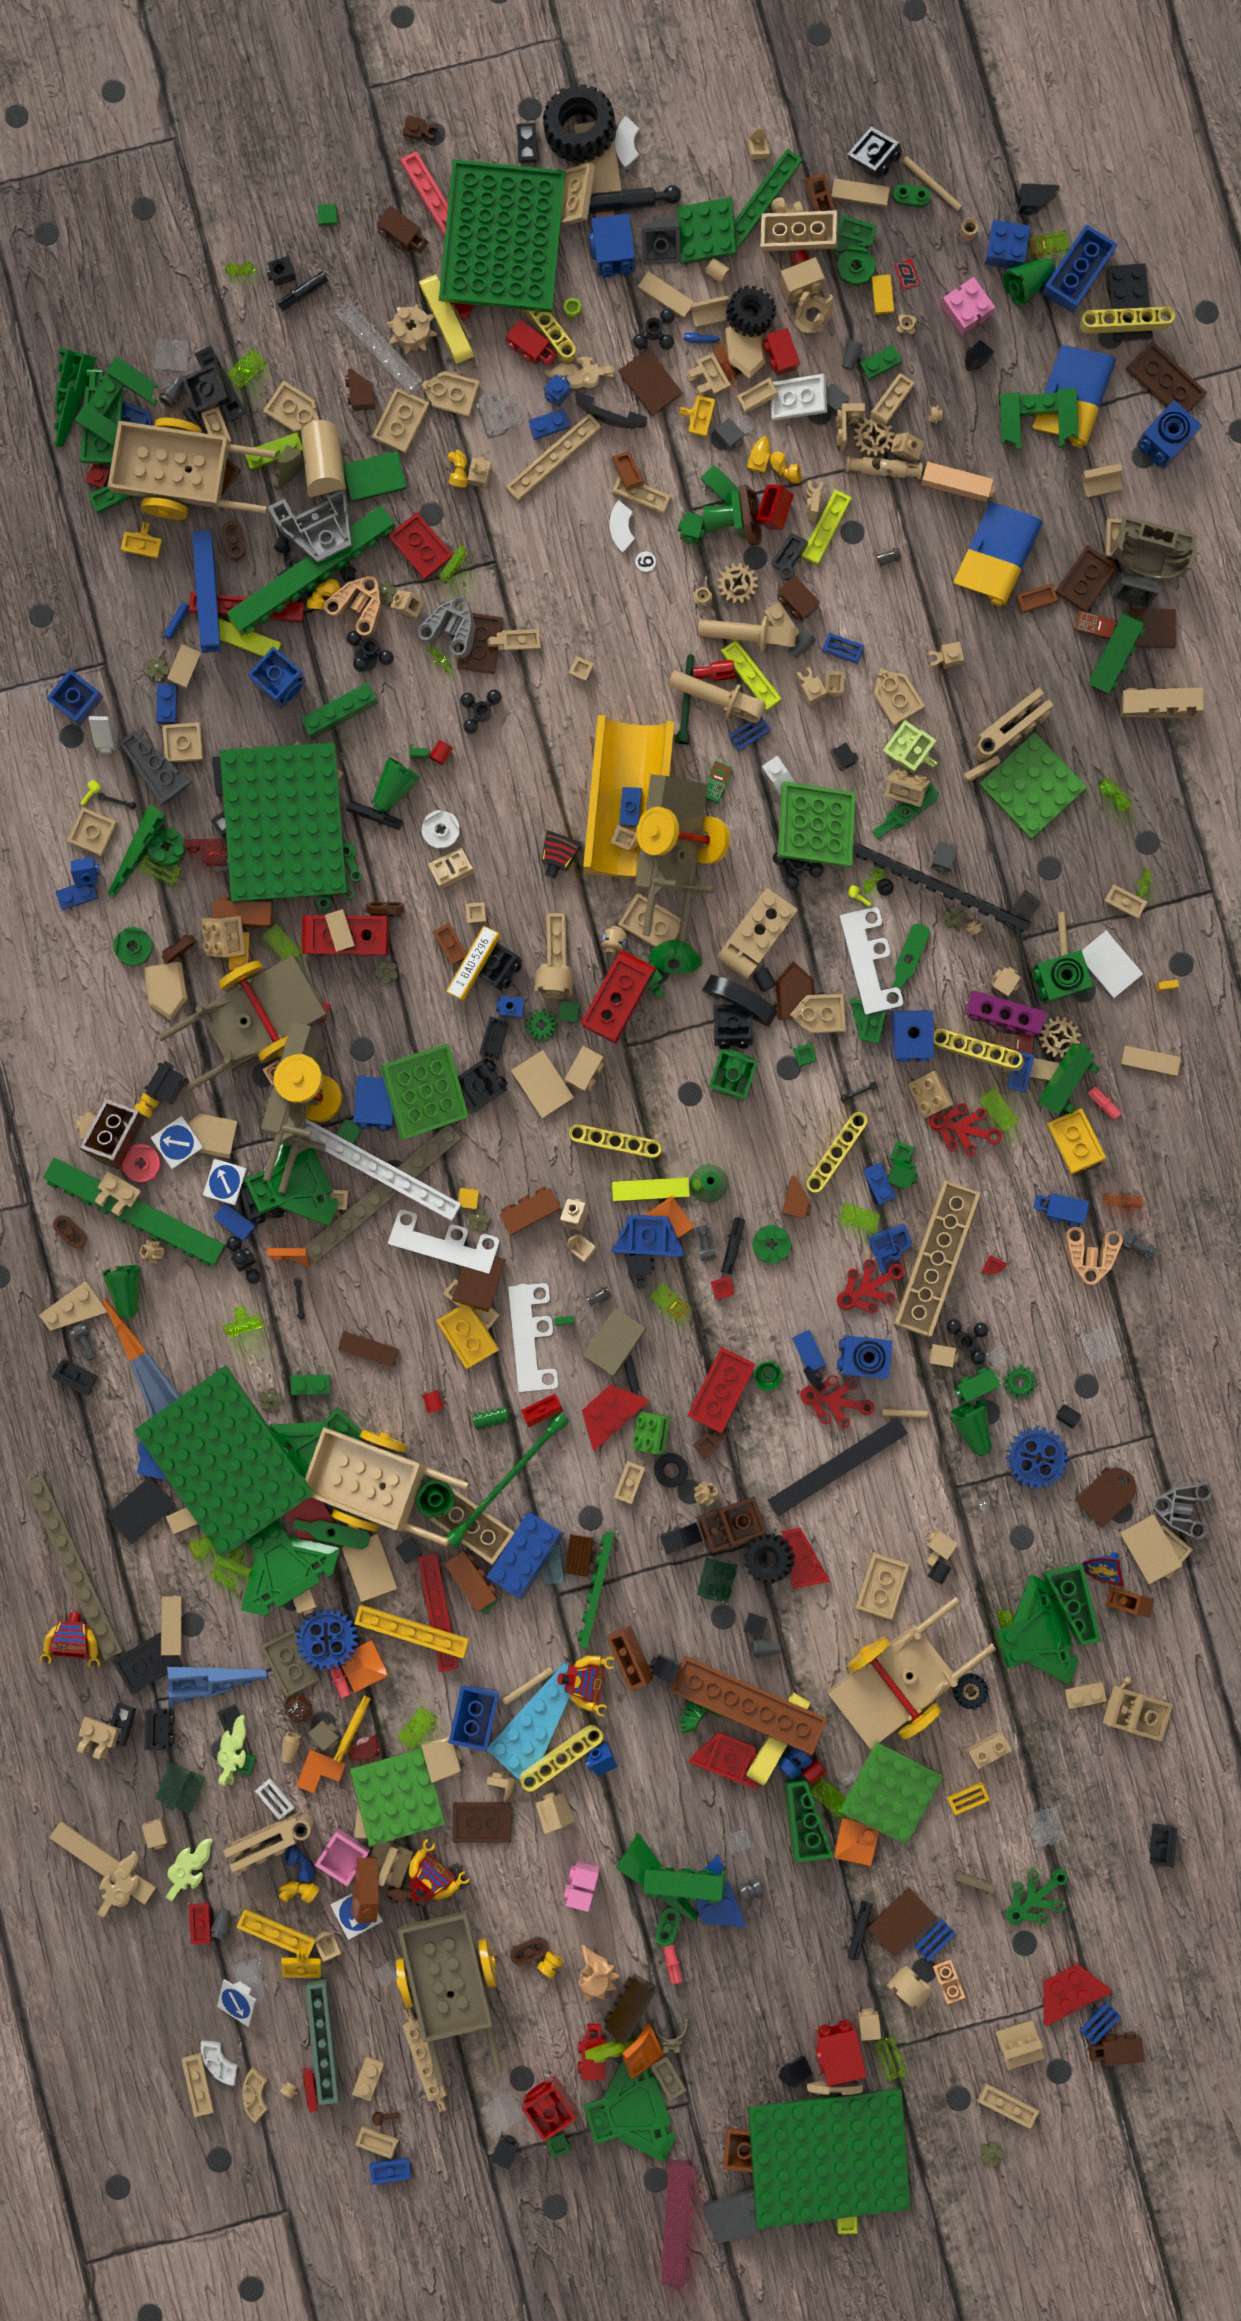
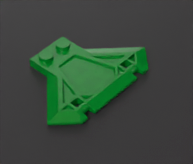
[244,1144,339,1227]
[270,1408,362,1478]
[241,1519,340,1616]
[994,1574,1078,1685]
[583,2059,676,2163]

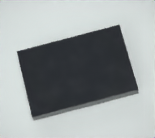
[106,1476,176,1544]
[112,1632,182,1694]

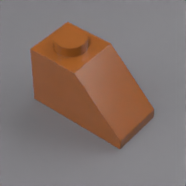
[782,1175,812,1219]
[1106,1587,1155,1618]

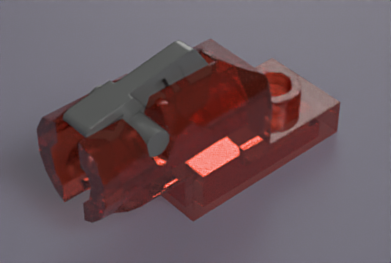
[183,839,229,872]

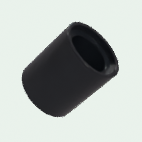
[753,967,776,992]
[1055,1404,1081,1429]
[927,1560,952,1585]

